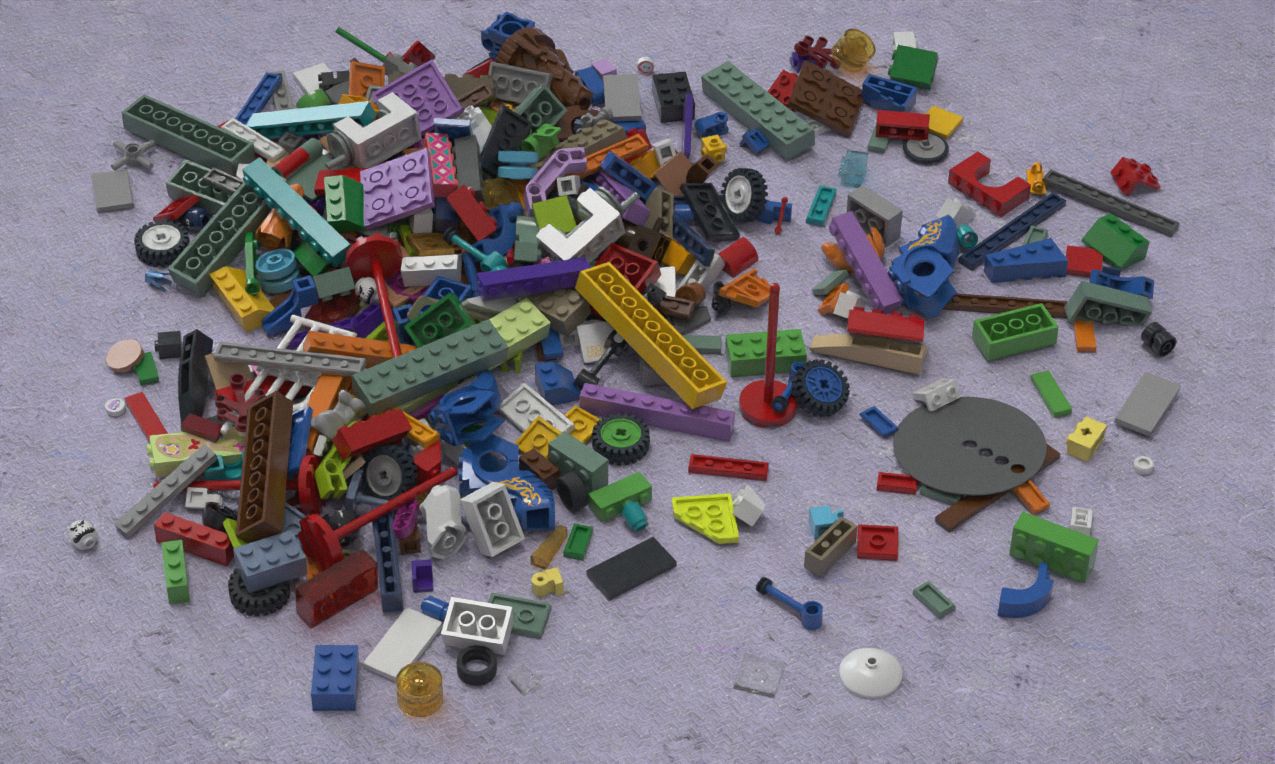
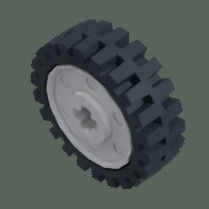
[720,168,768,222]
[134,220,190,267]

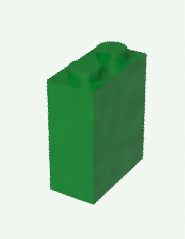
[888,45,939,90]

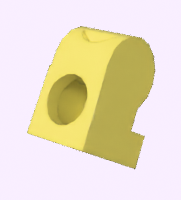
[531,567,564,597]

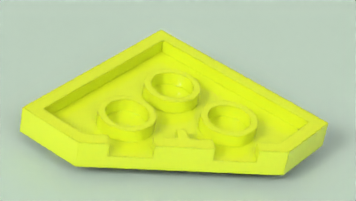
[671,493,739,544]

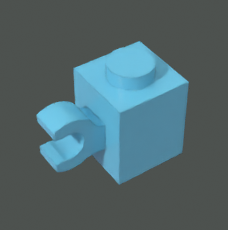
[808,505,846,539]

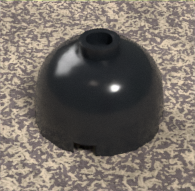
[202,502,237,533]
[322,510,361,547]

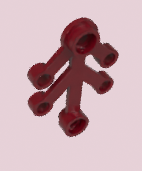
[794,35,852,70]
[215,373,266,432]

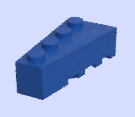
[984,238,1068,283]

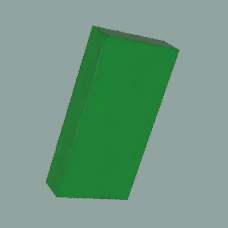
[135,352,159,385]
[563,523,593,561]

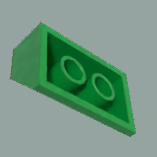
[324,175,367,234]
[1082,213,1150,269]

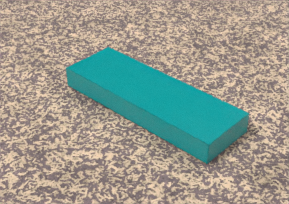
[806,185,837,227]

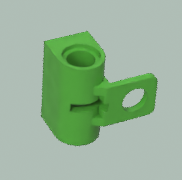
[521,123,561,161]

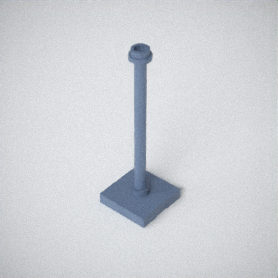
[345,469,470,528]

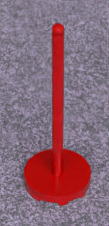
[346,233,403,358]
[739,283,797,428]
[153,455,327,515]
[298,467,458,574]

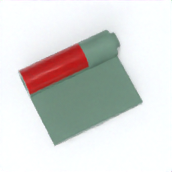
[271,138,347,202]

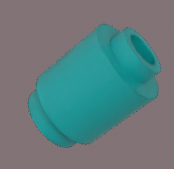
[621,501,649,532]

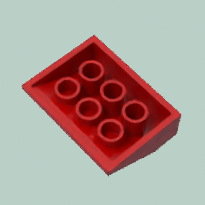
[576,243,661,322]
[846,306,925,342]

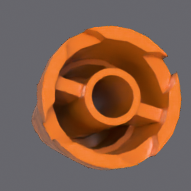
[254,184,305,251]

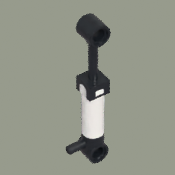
[573,282,667,390]

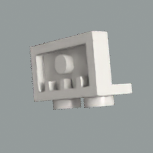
[913,378,960,411]

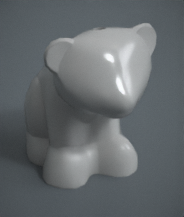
[311,390,367,439]

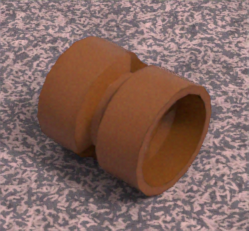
[675,282,706,307]

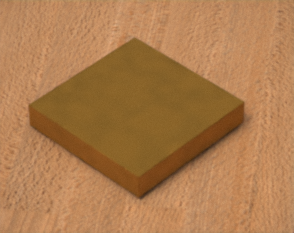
[406,232,455,257]

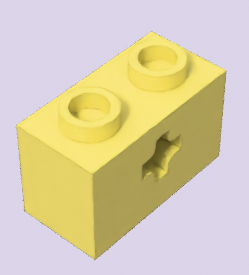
[1066,416,1107,462]

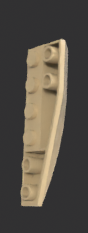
[809,334,929,375]

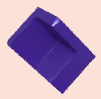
[411,559,434,593]

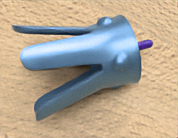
[145,269,172,292]

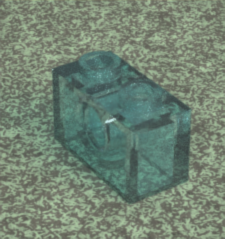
[838,150,868,188]

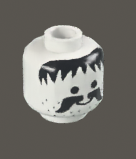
[355,277,379,305]
[68,520,98,550]

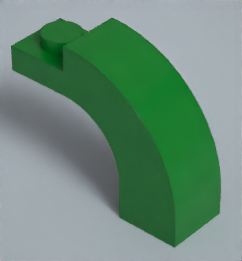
[294,240,333,276]

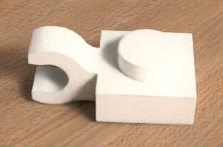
[185,487,223,510]

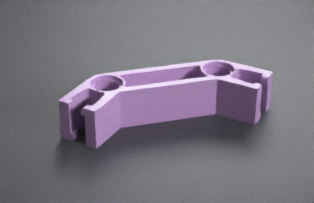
[523,147,587,217]

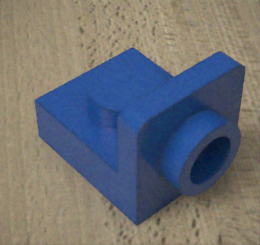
[739,128,770,155]

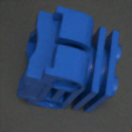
[481,11,542,62]

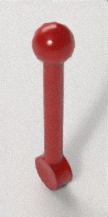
[774,197,788,234]

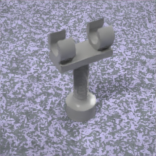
[576,106,613,134]

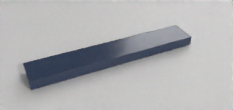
[672,212,715,267]

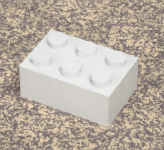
[460,482,525,557]
[441,597,515,655]

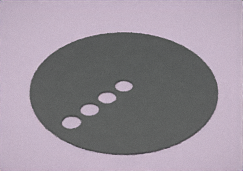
[893,397,1047,496]

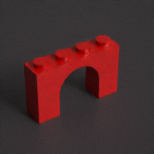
[948,151,1031,217]

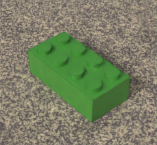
[972,303,1059,361]
[725,329,807,377]
[1009,512,1099,583]

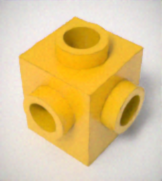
[700,135,727,163]

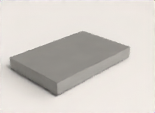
[92,169,133,213]

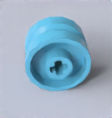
[498,151,539,180]
[255,249,302,293]

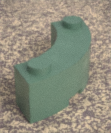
[514,216,541,263]

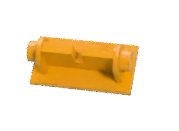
[1026,162,1046,195]

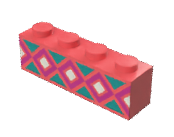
[423,133,458,197]

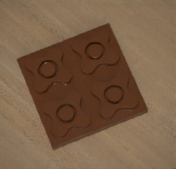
[787,60,863,137]

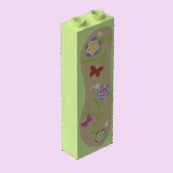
[146,427,245,477]

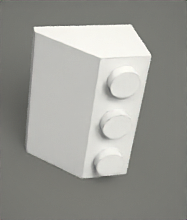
[401,254,462,287]

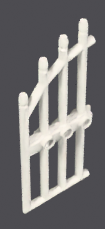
[220,315,357,436]

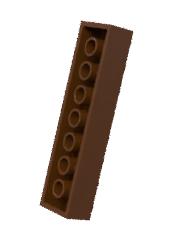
[236,391,293,544]

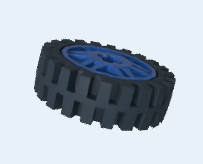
[791,359,850,417]

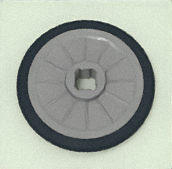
[903,133,949,163]

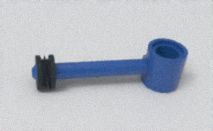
[771,362,805,413]
[756,577,823,630]

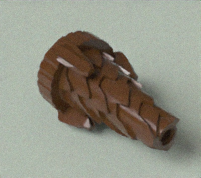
[496,27,594,110]

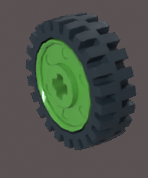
[592,413,650,466]

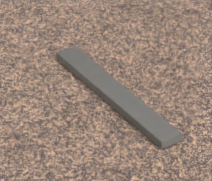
[213,342,367,377]

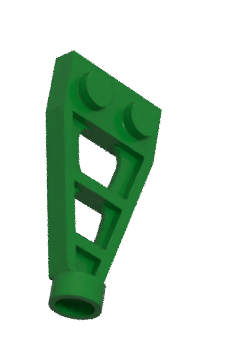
[245,232,261,295]

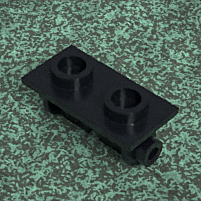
[318,70,350,90]
[711,281,731,318]

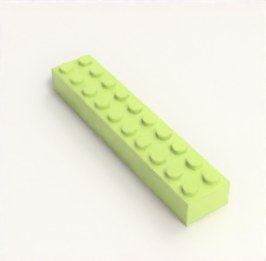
[396,298,551,414]

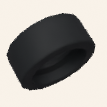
[556,472,589,512]
[456,645,497,686]

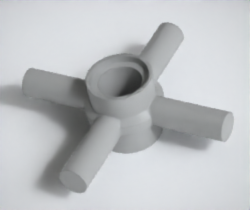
[111,139,156,171]

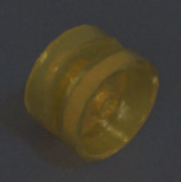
[832,28,876,73]
[478,178,518,208]
[396,662,444,717]

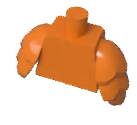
[821,227,885,275]

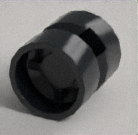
[1141,322,1177,357]

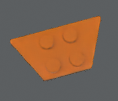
[718,268,770,308]

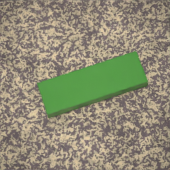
[1031,370,1072,417]

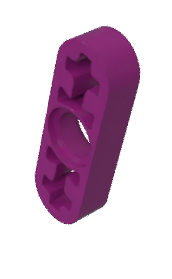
[392,499,420,539]

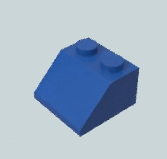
[534,361,580,406]

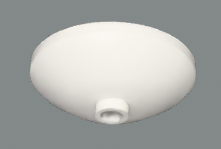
[839,648,903,699]

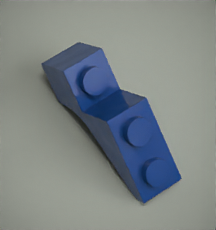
[261,275,318,336]

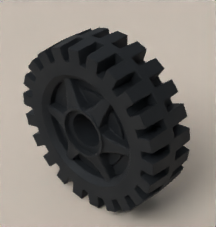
[228,568,290,617]

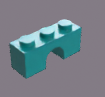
[203,450,244,481]

